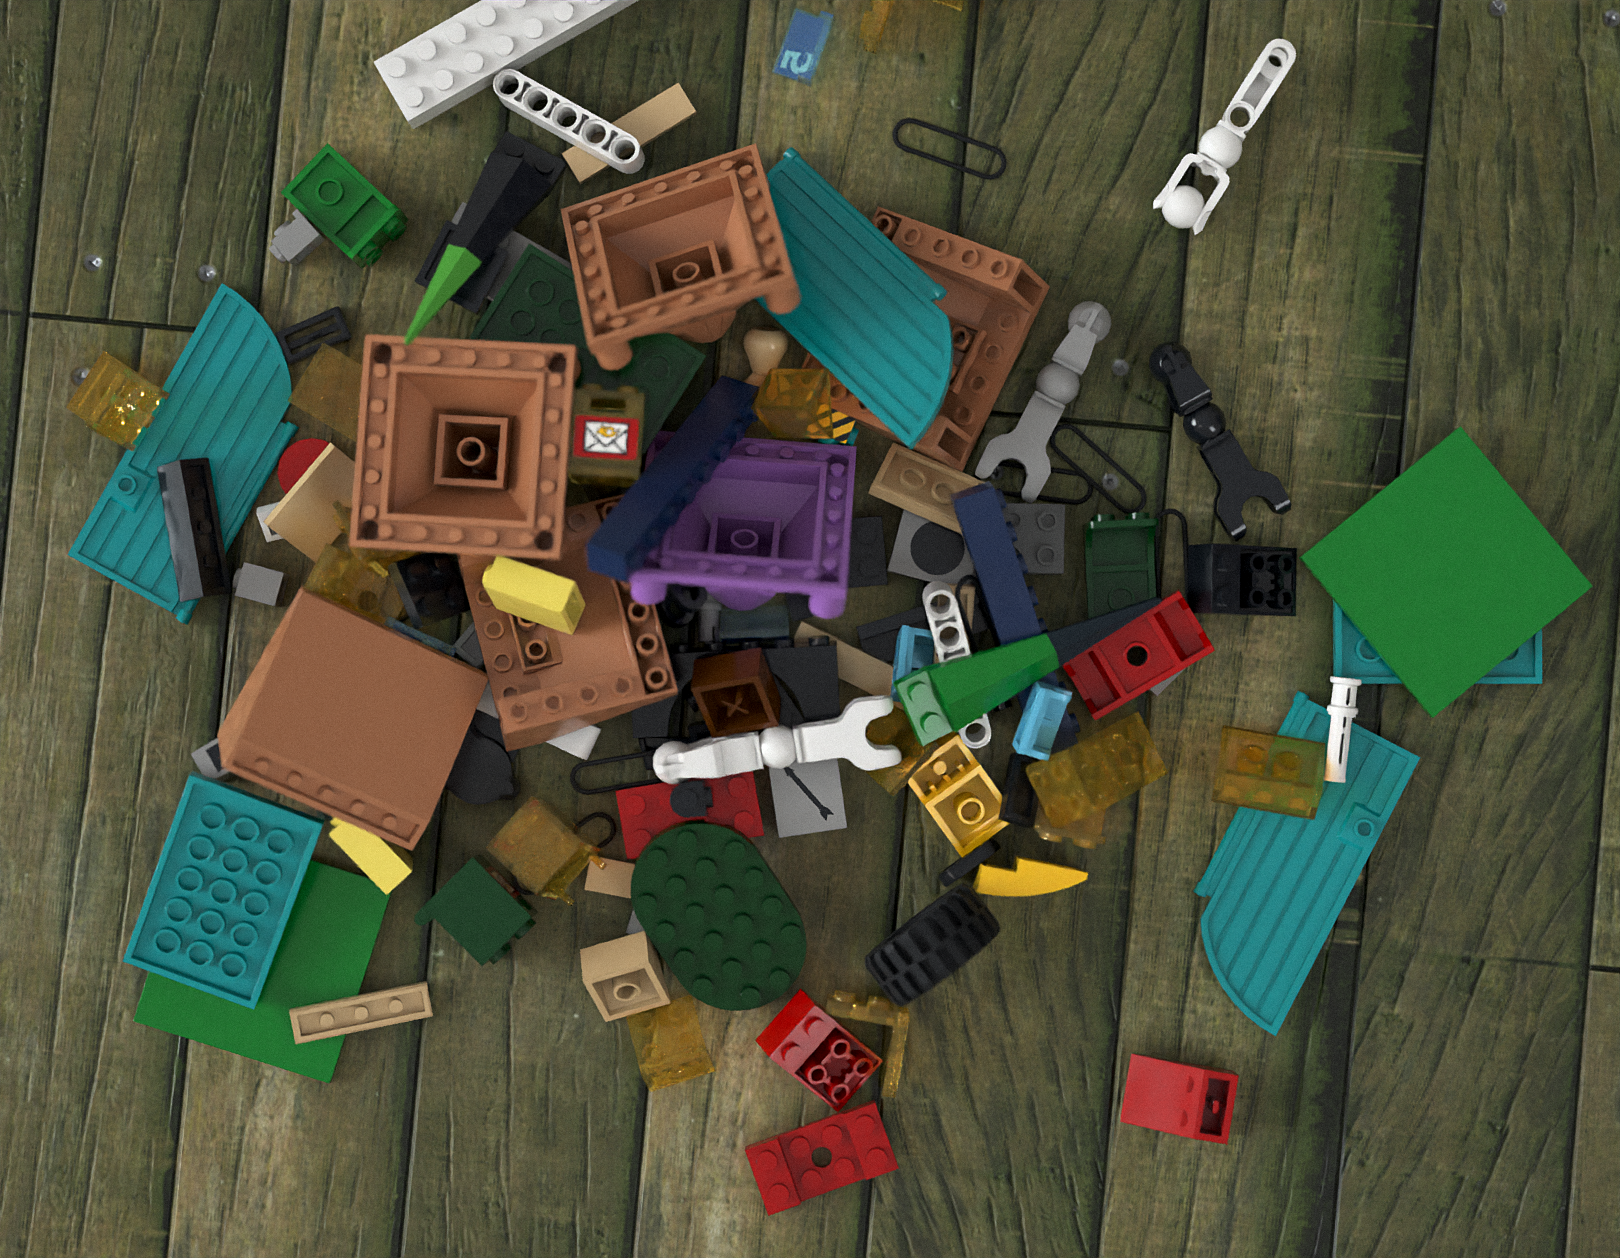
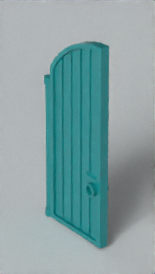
[754,147,954,450]
[67,283,299,625]
[1193,691,1420,1036]

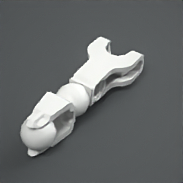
[1153,39,1296,235]

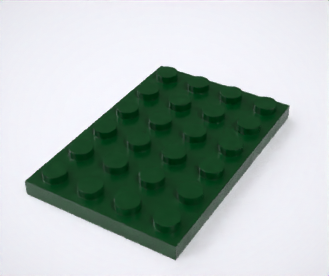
[468,243,706,474]

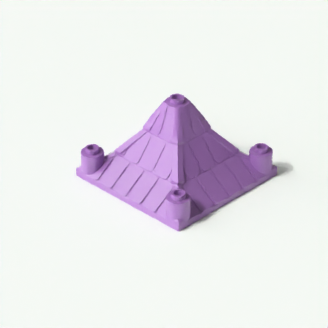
[629,431,857,619]

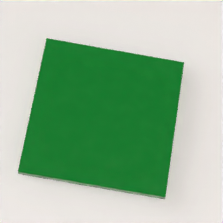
[1299,426,1593,718]
[133,859,393,1084]

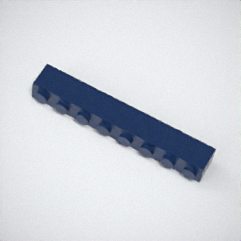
[586,375,762,583]
[949,481,1081,754]

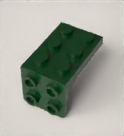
[1083,512,1158,619]

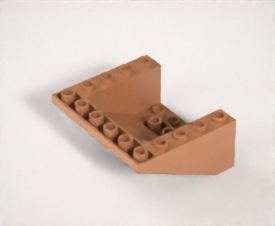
[791,206,1050,472]
[457,494,678,752]
[217,586,489,851]

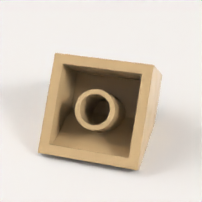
[580,931,671,1022]

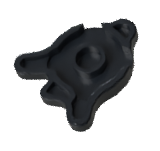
[444,718,521,805]

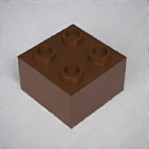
[691,647,781,738]

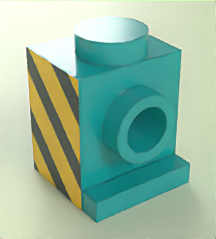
[805,403,860,446]

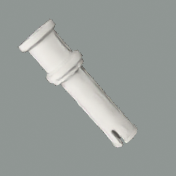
[1323,676,1362,783]

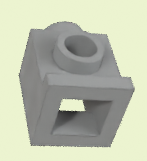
[268,209,325,267]

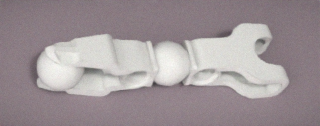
[653,695,902,785]

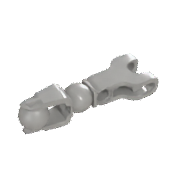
[975,301,1112,504]

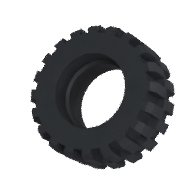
[865,883,1000,1006]

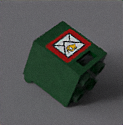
[414,854,538,966]

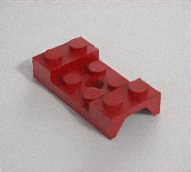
[1062,589,1215,721]
[745,1099,899,1216]

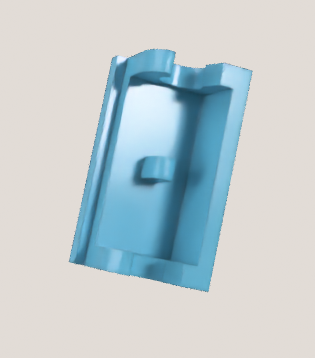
[890,625,934,702]
[1012,681,1072,761]

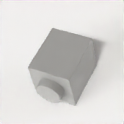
[233,562,290,607]

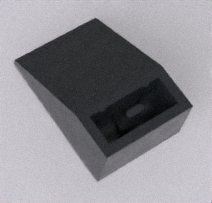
[1187,543,1297,617]

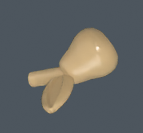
[743,327,795,408]

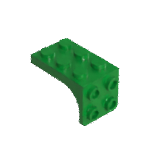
[281,143,409,269]

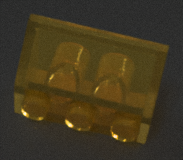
[1211,725,1325,820]

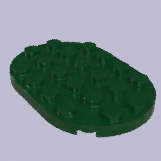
[631,820,807,1011]

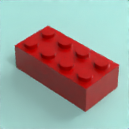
[615,770,765,860]

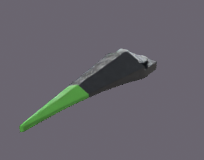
[405,131,567,346]

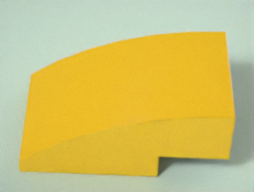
[897,731,1010,858]
[973,855,1088,897]

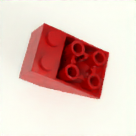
[755,989,883,1112]
[1120,1053,1239,1145]

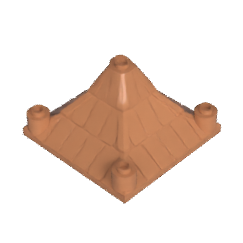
[561,143,801,370]
[349,334,581,561]

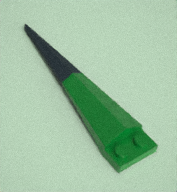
[893,597,1162,746]

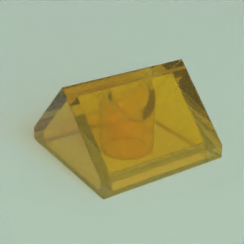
[751,368,834,439]

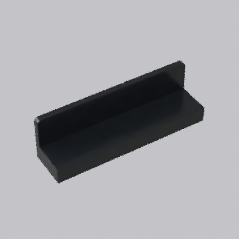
[157,458,232,602]
[856,589,990,661]

